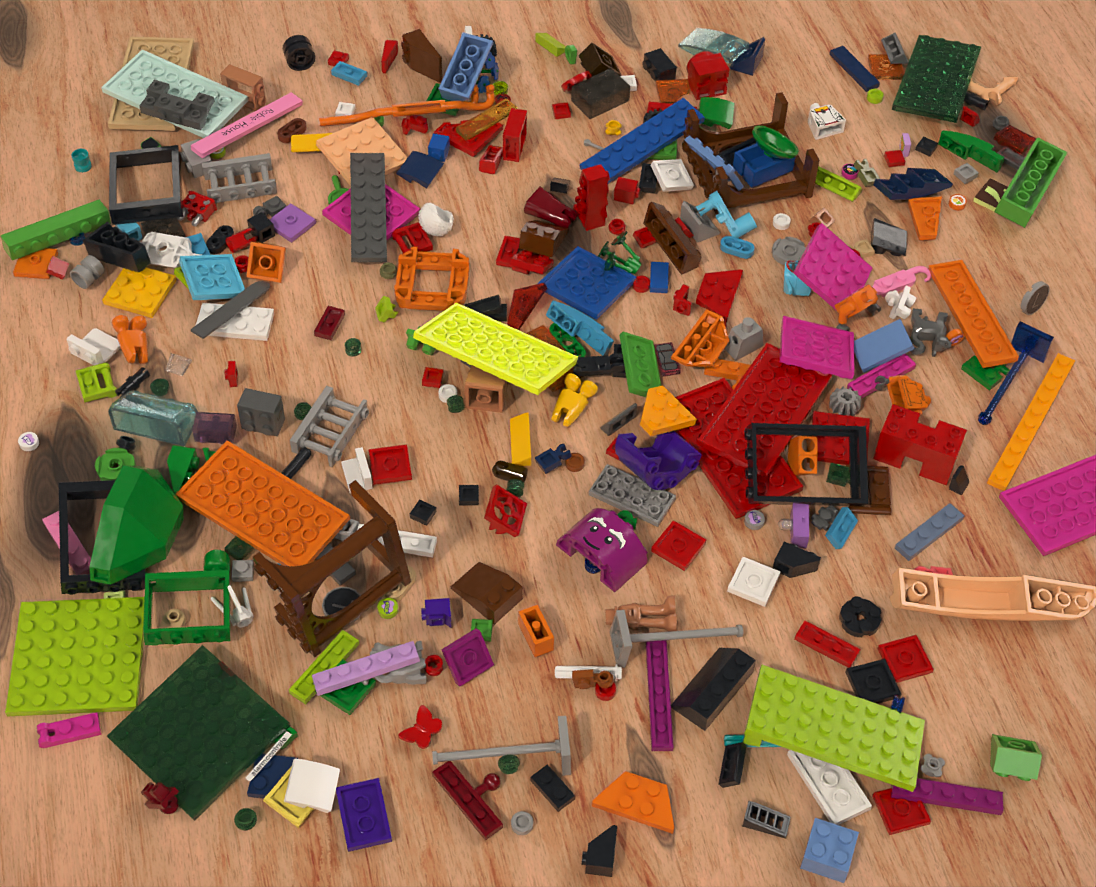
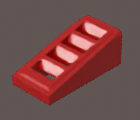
[381,40,398,74]
[479,145,503,174]

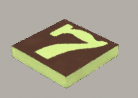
[973,178,1008,211]

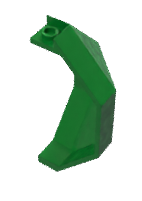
[89,465,184,585]

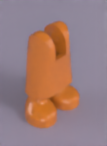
[112,315,148,364]

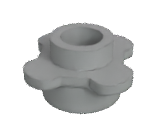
[921,754,945,777]

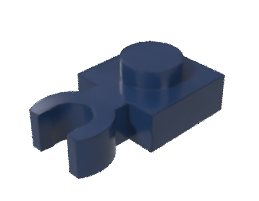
[535,444,572,474]

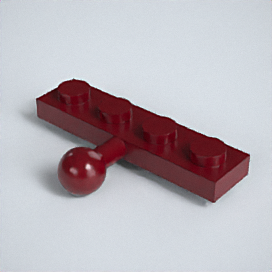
[432,761,503,840]

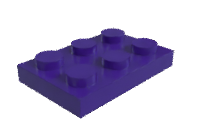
[336,778,392,852]

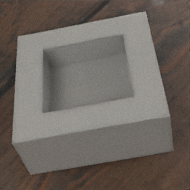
[954,163,979,184]
[232,560,254,582]

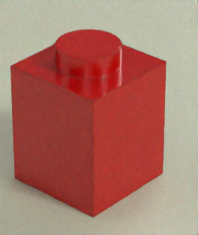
[614,177,640,204]

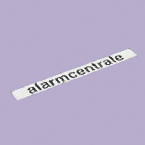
[246,732,292,781]

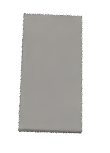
[589,464,676,527]

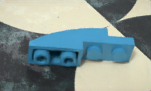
[546,300,614,356]

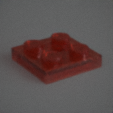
[993,125,1036,154]

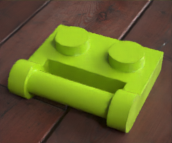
[76,363,117,403]

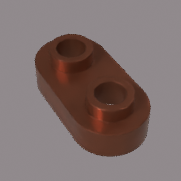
[277,118,307,143]

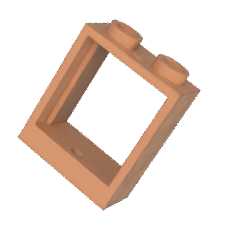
[220,64,266,111]

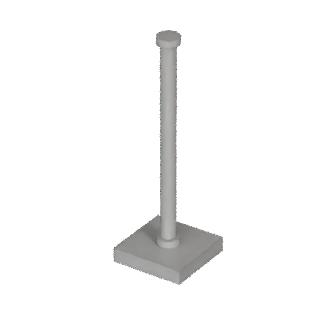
[610,610,743,668]
[432,716,571,776]

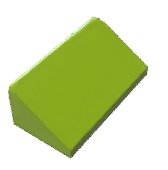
[535,33,566,57]

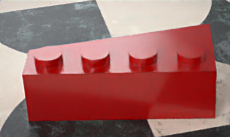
[573,164,610,231]

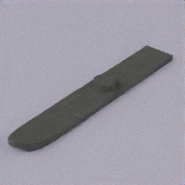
[191,281,270,339]

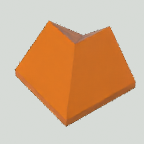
[246,242,286,283]

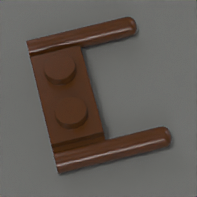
[845,465,891,515]

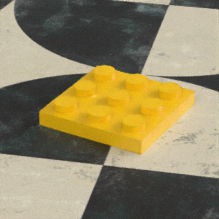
[102,267,177,318]

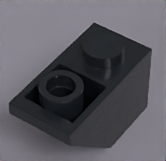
[773,542,821,578]

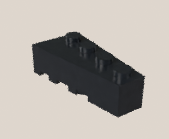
[83,221,151,273]

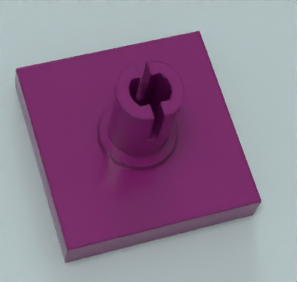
[441,628,494,687]

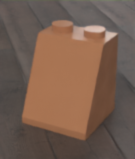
[465,365,509,413]

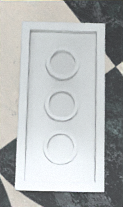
[195,303,274,341]
[787,750,872,825]

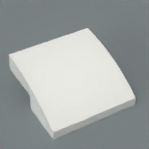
[284,759,340,813]

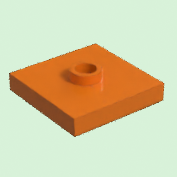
[13,248,58,279]

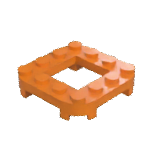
[394,247,469,311]

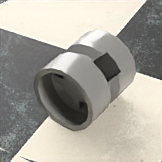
[70,255,105,289]

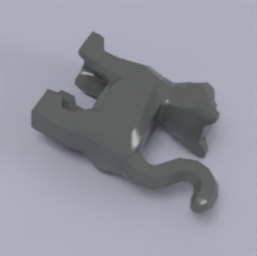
[910,308,951,357]

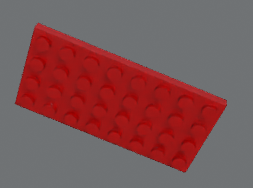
[697,343,833,478]
[674,378,804,519]

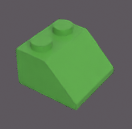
[990,734,1042,781]

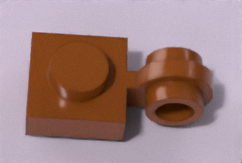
[572,669,614,689]

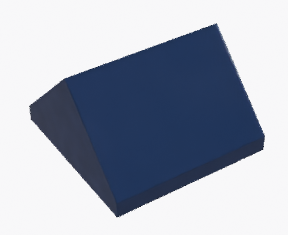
[730,37,765,76]

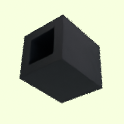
[247,212,275,243]

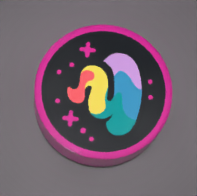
[841,163,859,180]

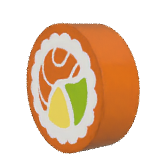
[948,194,967,211]

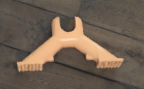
[956,77,1018,105]

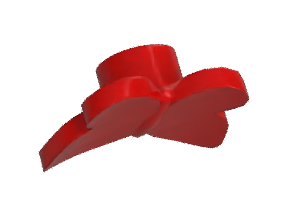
[398,705,442,749]

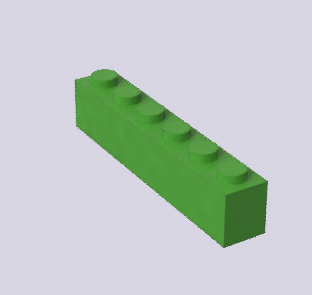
[0,199,111,261]

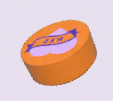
[946,329,964,346]

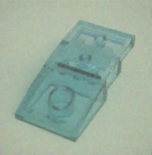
[678,28,749,64]

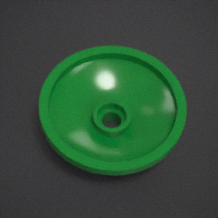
[752,125,799,159]

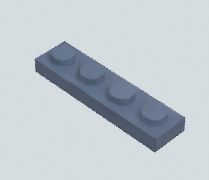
[895,503,964,561]

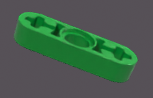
[549,323,586,357]

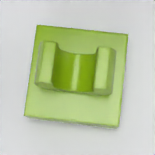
[375,296,398,322]

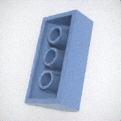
[439,32,494,101]

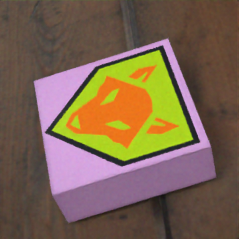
[899,133,911,157]

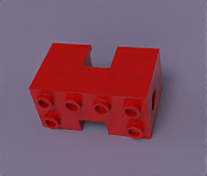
[873,404,967,486]

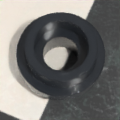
[116,436,136,452]

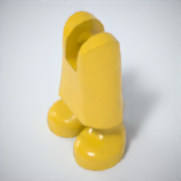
[551,373,598,427]

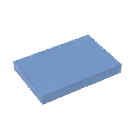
[854,319,915,373]

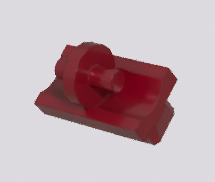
[141,782,179,814]

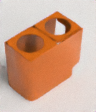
[788,436,817,476]

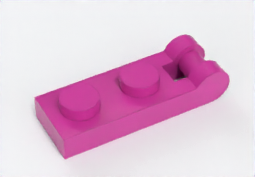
[37,712,101,748]

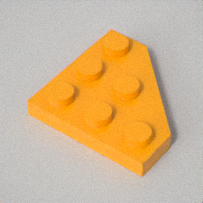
[640,385,697,436]

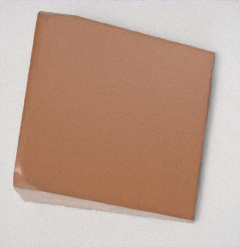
[809,207,835,228]

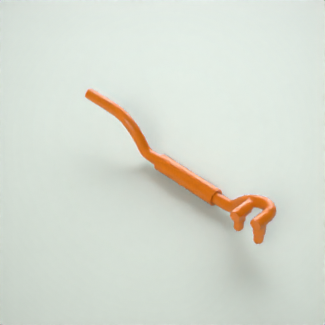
[319,84,495,126]

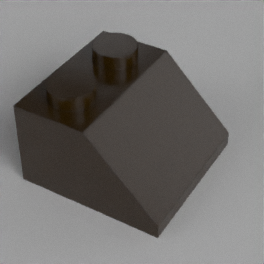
[579,43,622,82]

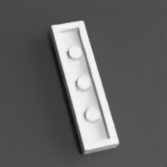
[357,524,437,558]

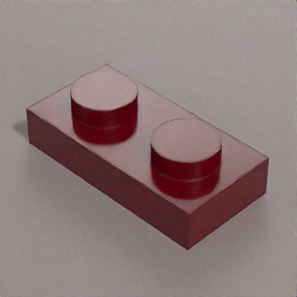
[314,306,345,341]

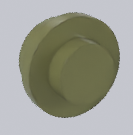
[380,262,397,279]

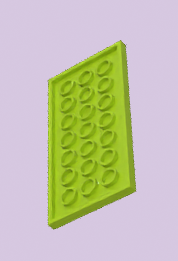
[744,665,925,792]

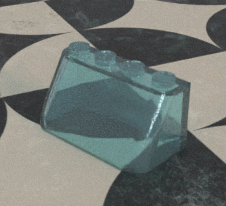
[108,391,199,447]

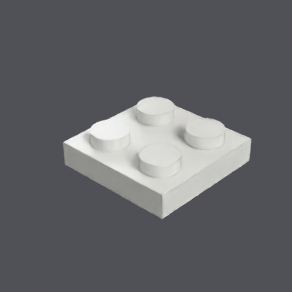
[651,159,694,192]
[727,557,780,607]

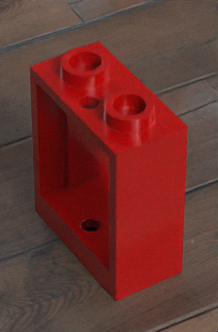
[503,108,527,162]

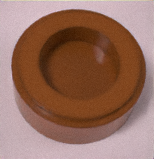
[565,453,585,472]

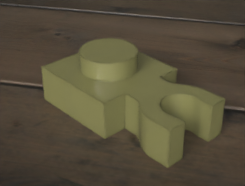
[853,159,880,187]

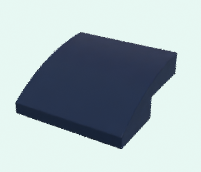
[396,151,444,189]

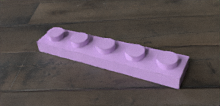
[312,641,420,696]

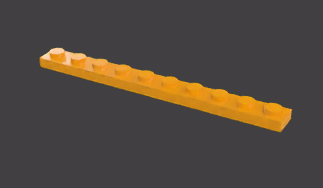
[987,353,1075,491]

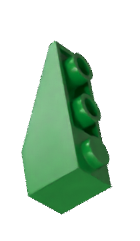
[167,445,200,503]

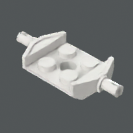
[140,232,202,269]

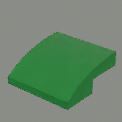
[698,97,735,129]

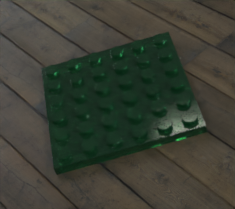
[107,645,291,821]

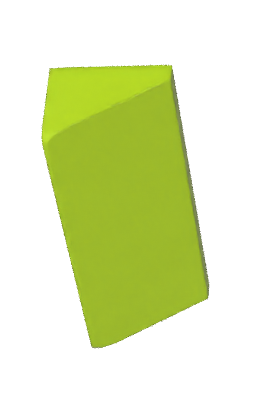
[815,166,862,202]

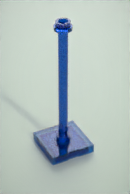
[978,321,1054,425]

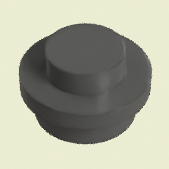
[993,115,1009,131]

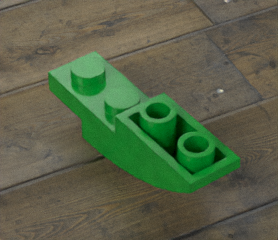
[938,130,1004,173]

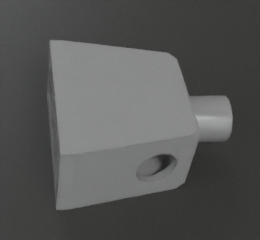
[725,317,763,361]

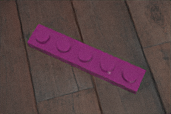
[891,778,1003,815]

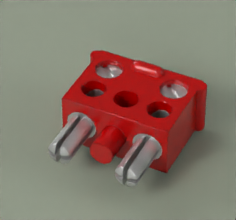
[177,191,217,227]

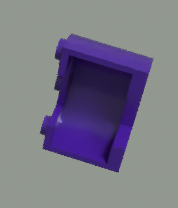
[615,431,702,490]

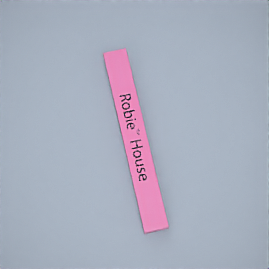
[191,92,303,158]

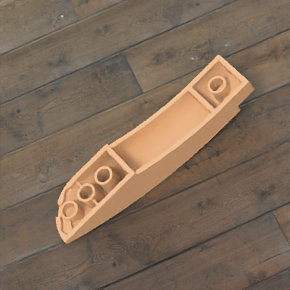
[890,568,1096,621]

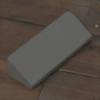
[881,32,909,64]

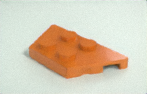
[592,771,674,834]

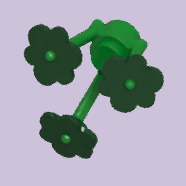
[598,231,642,274]

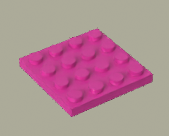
[322,184,421,240]
[793,223,873,311]
[779,316,854,379]

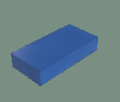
[650,261,669,293]

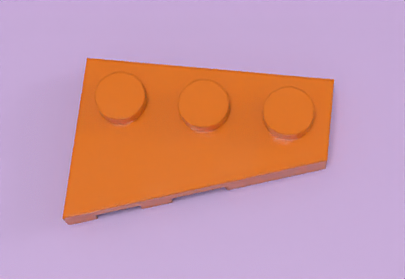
[908,197,942,240]

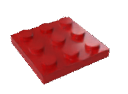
[811,411,870,465]

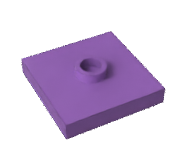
[269,203,316,243]

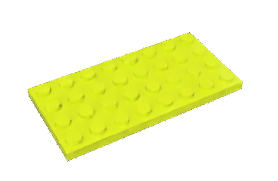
[413,303,578,395]

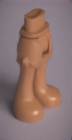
[605,595,677,632]

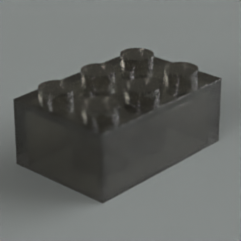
[571,68,630,119]

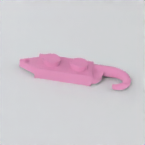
[872,266,931,297]

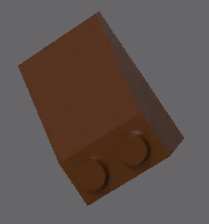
[401,29,443,83]
[519,220,569,257]
[450,562,523,625]

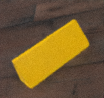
[291,133,333,152]
[510,412,531,466]

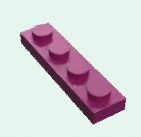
[847,354,916,399]

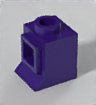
[421,598,452,628]

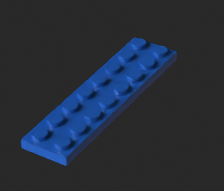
[579,98,705,184]

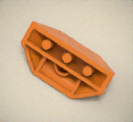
[671,309,729,367]

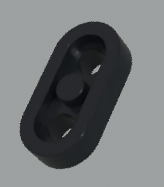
[206,225,234,254]

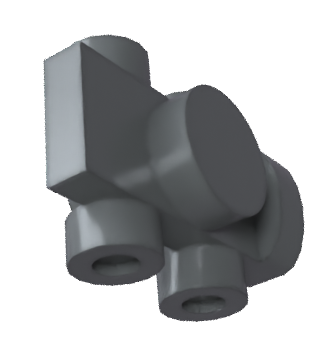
[811,505,838,531]

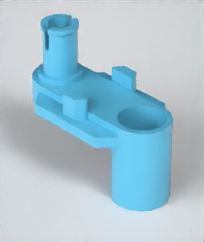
[695,191,757,238]

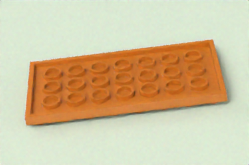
[175,440,350,566]

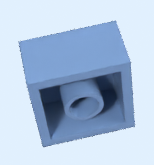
[800,818,859,883]

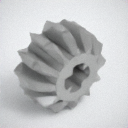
[829,386,861,416]

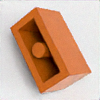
[518,605,554,657]

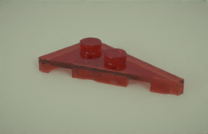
[507,283,547,330]

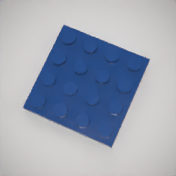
[537,246,636,320]

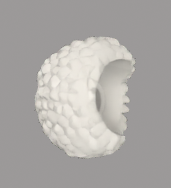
[418,203,454,236]

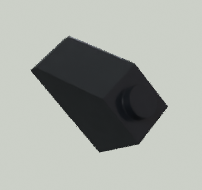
[581,825,617,877]

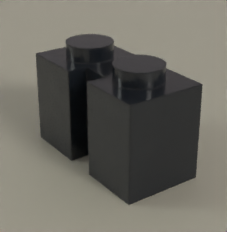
[642,48,677,85]

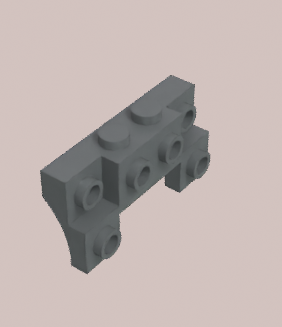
[139,79,215,131]

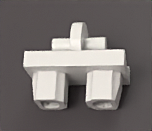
[885,285,916,320]

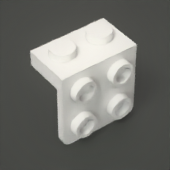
[66,328,121,365]

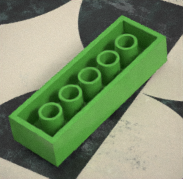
[994,137,1068,228]

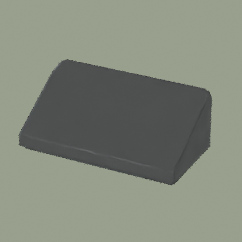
[600,403,637,436]

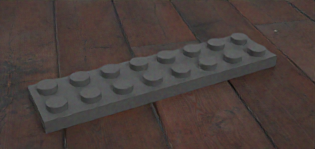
[350,153,387,262]

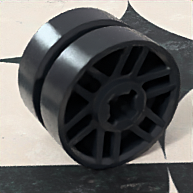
[282,35,316,71]

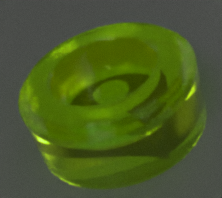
[492,81,508,96]

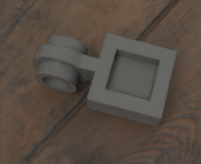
[253,196,286,217]

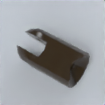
[492,460,528,485]

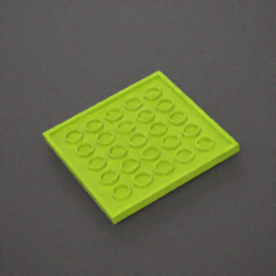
[5,597,144,717]

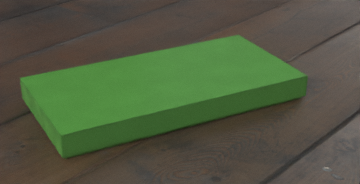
[619,331,661,397]

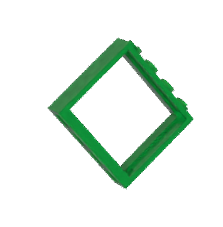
[143,570,230,646]

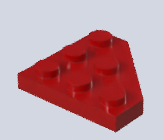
[434,118,503,157]

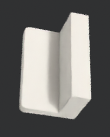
[341,447,373,493]

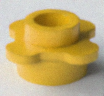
[605,120,622,135]

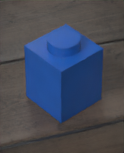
[428,133,450,162]

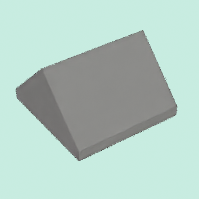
[680,201,721,243]

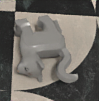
[361,641,427,685]

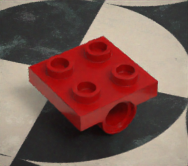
[510,250,554,274]

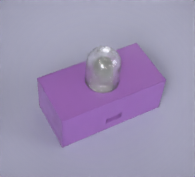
[778,503,809,548]

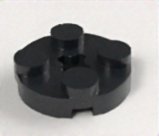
[839,596,881,637]

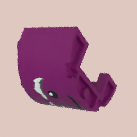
[556,508,648,592]

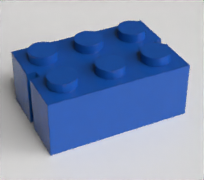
[733,143,795,188]

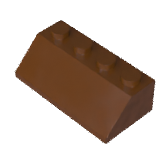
[643,202,702,275]

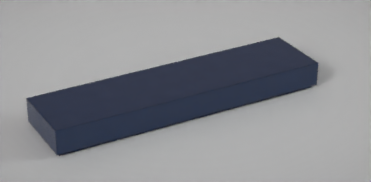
[829,46,880,92]

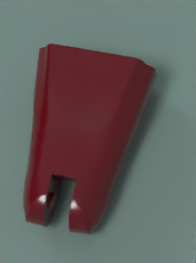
[524,186,577,228]

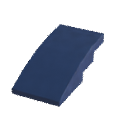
[873,168,953,200]

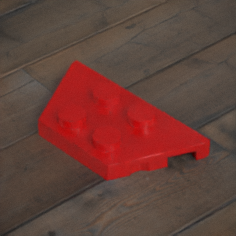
[696,269,743,323]

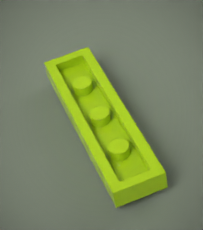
[289,630,359,705]

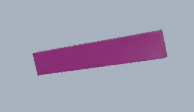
[645,640,673,751]

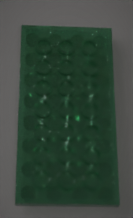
[892,35,981,123]

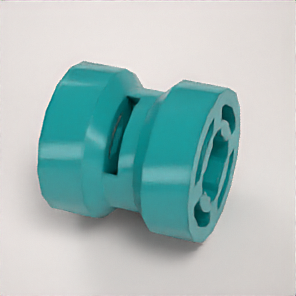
[71,148,92,173]

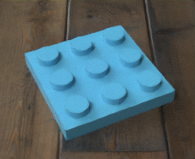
[179,254,245,300]

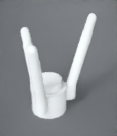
[211,585,254,628]

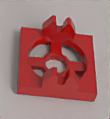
[484,484,527,537]

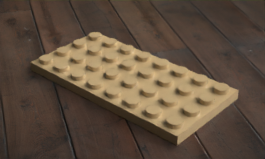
[108,37,194,131]

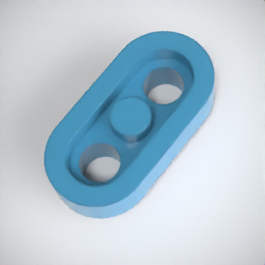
[720,236,755,259]

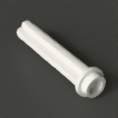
[555,664,622,681]

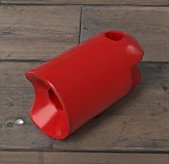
[226,228,258,253]

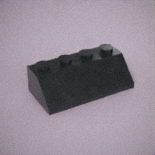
[671,648,756,731]

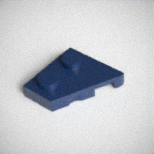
[247,753,298,799]

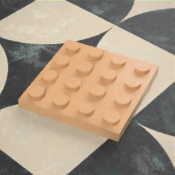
[316,117,408,186]

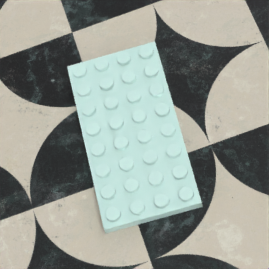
[101,50,248,138]

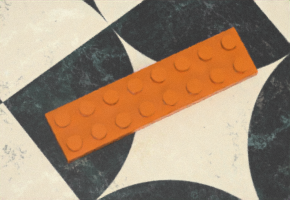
[928,260,1019,368]

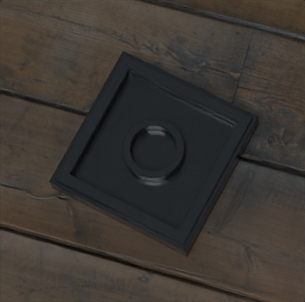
[845,659,902,704]

